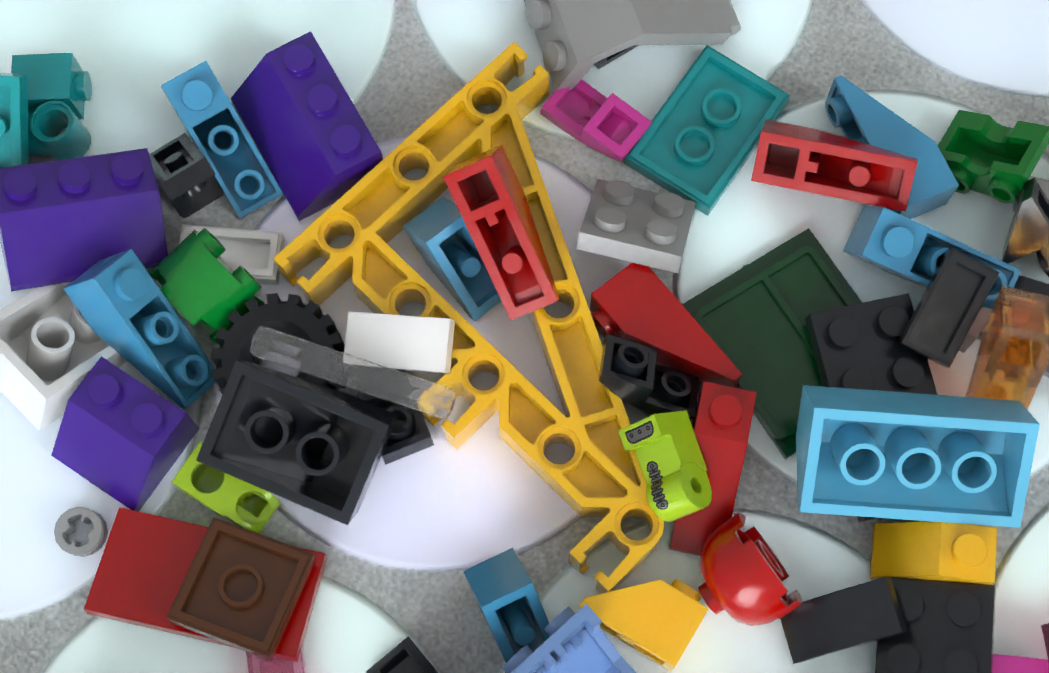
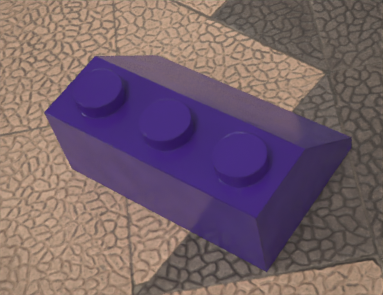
[231,31,383,221]
[0,148,168,292]

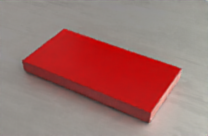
[84,507,327,662]

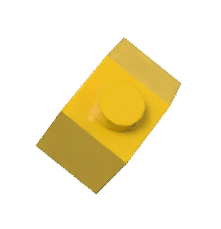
[869,521,997,585]
[578,580,709,672]

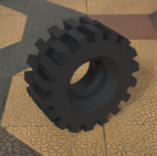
[211,293,349,394]

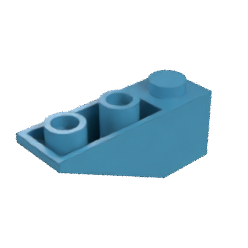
[161,61,283,219]
[825,76,959,219]
[843,205,1021,312]
[63,249,215,409]

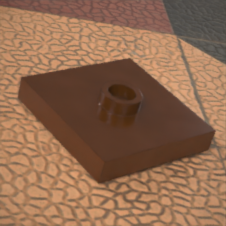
[166,517,316,661]

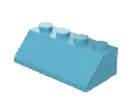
[796,385,1040,528]

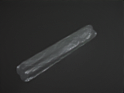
[250,326,456,419]

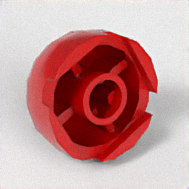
[698,512,803,626]

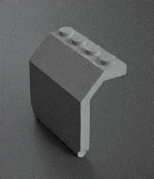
[524,0,741,91]

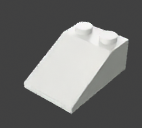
[0,282,127,431]

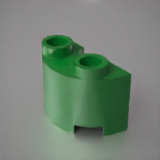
[938,110,1049,204]
[149,228,265,345]

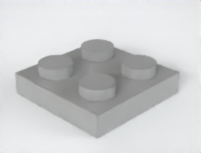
[576,179,696,273]

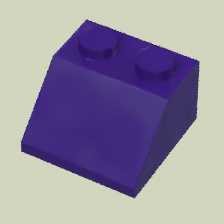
[51,356,200,512]

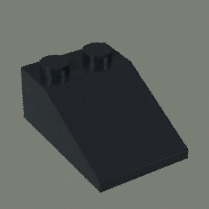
[196,359,398,525]

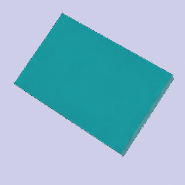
[624,45,790,216]

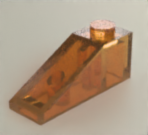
[965,286,1049,410]

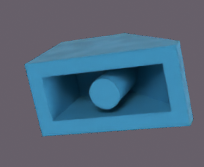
[403,197,501,321]
[463,547,550,663]

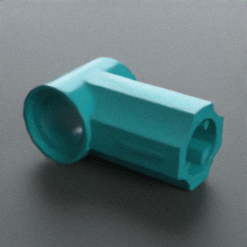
[28,100,91,160]

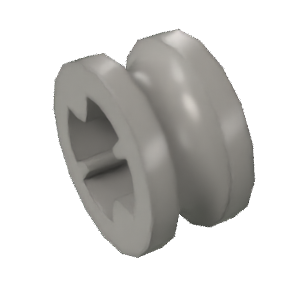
[54,507,108,557]

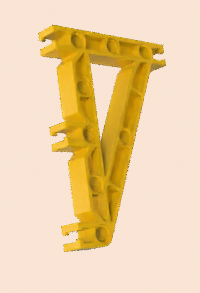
[273,42,665,594]

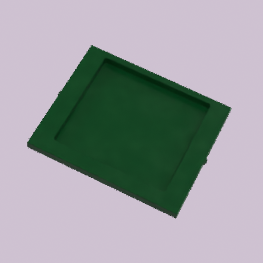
[682,228,862,460]

